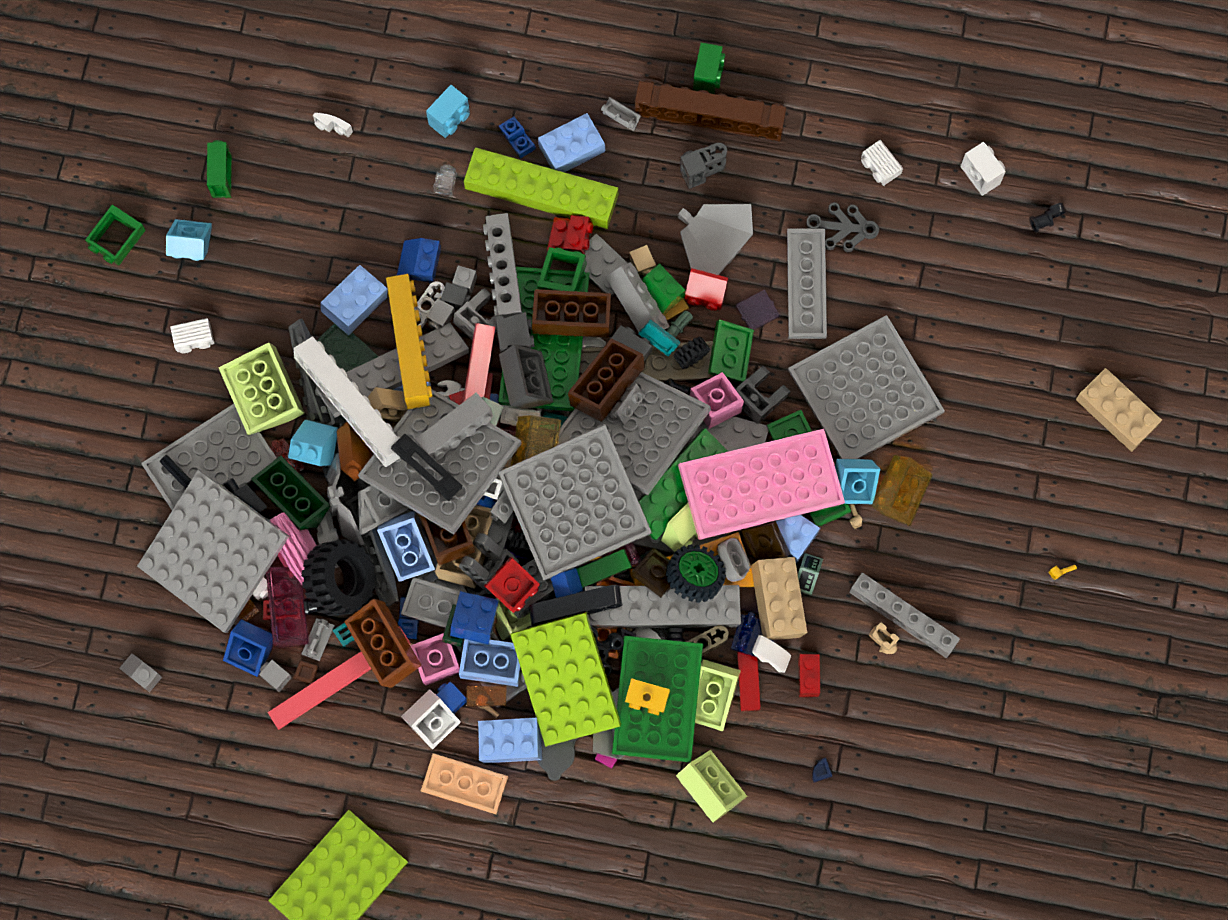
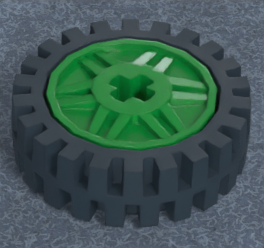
[666,544,726,603]

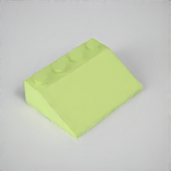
[219,343,305,435]

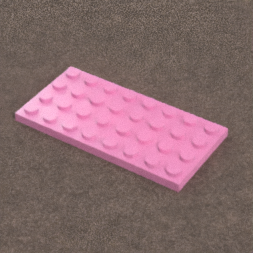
[678,429,845,540]

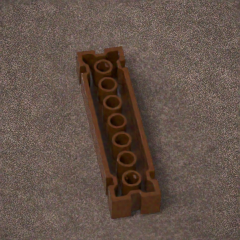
[635,80,786,141]

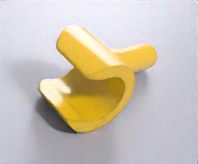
[1048,565,1077,580]

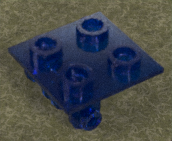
[731,612,774,657]

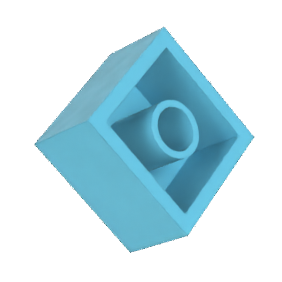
[426,85,470,138]

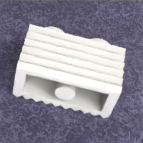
[861,140,903,186]
[170,318,214,353]

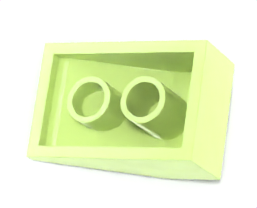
[695,659,741,731]

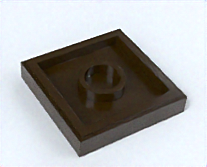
[741,521,790,562]
[630,548,671,598]

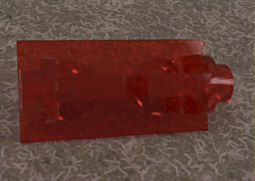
[270,438,305,473]

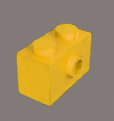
[625,679,670,716]

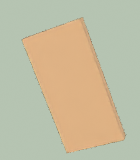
[421,753,508,814]

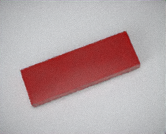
[737,652,761,711]

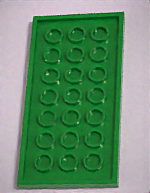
[499,267,590,411]

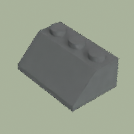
[499,344,553,409]

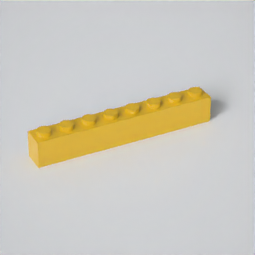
[386,274,433,410]

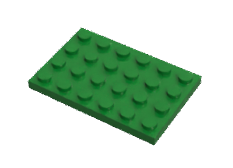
[612,636,703,763]

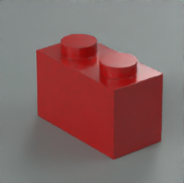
[798,654,820,697]

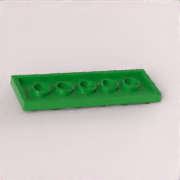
[767,410,851,527]
[639,428,729,540]

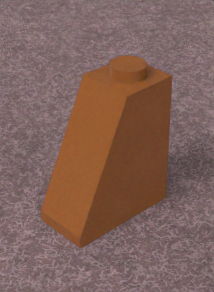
[336,422,374,481]

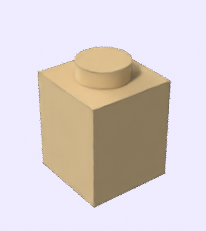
[630,245,656,277]

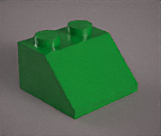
[642,264,685,315]

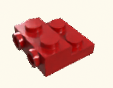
[547,215,593,254]
[484,557,540,613]

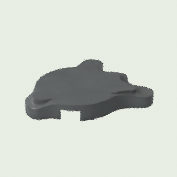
[537,734,579,781]

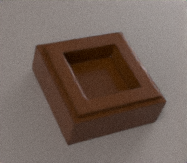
[293,660,319,684]

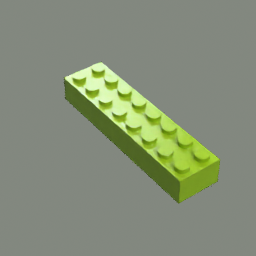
[464,148,618,229]

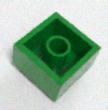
[693,42,725,94]

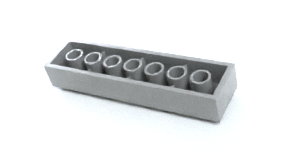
[581,585,741,629]

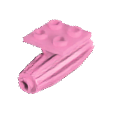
[269,513,317,584]

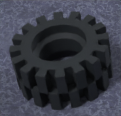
[673,336,710,369]
[508,532,534,560]

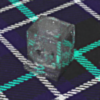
[433,165,457,196]

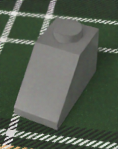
[119,653,162,693]

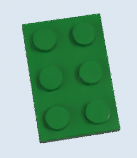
[708,319,754,384]

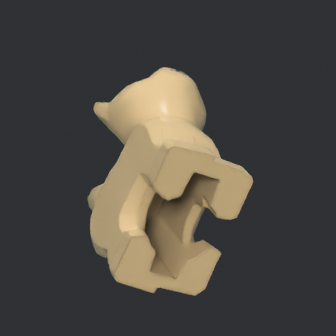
[869,623,899,654]

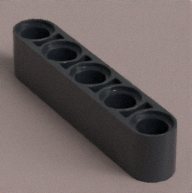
[528,585,623,626]

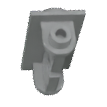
[601,97,641,131]
[610,383,645,425]
[490,489,514,523]
[302,618,335,661]

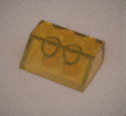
[511,416,561,466]
[872,455,933,526]

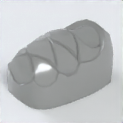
[717,538,751,582]

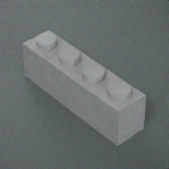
[606,262,670,332]
[415,393,493,461]

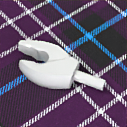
[437,380,465,399]

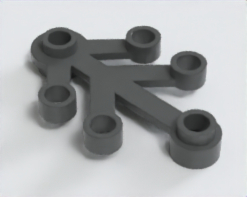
[806,202,879,252]

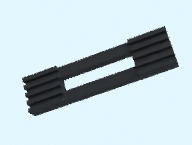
[391,434,463,501]

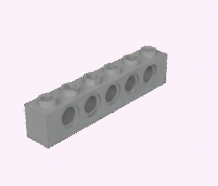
[483,213,522,318]
[849,573,960,658]

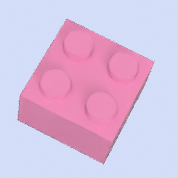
[689,372,744,429]
[411,633,460,686]

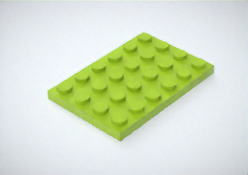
[510,612,621,747]
[268,810,408,920]

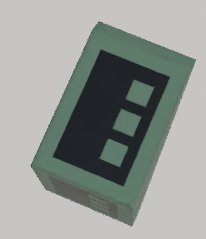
[798,553,823,595]

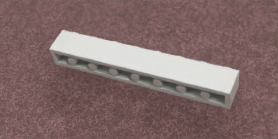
[294,336,400,467]

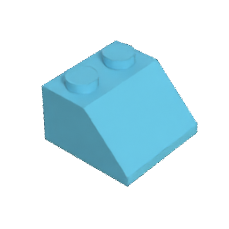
[166,219,212,261]
[288,420,339,466]
[835,459,880,504]

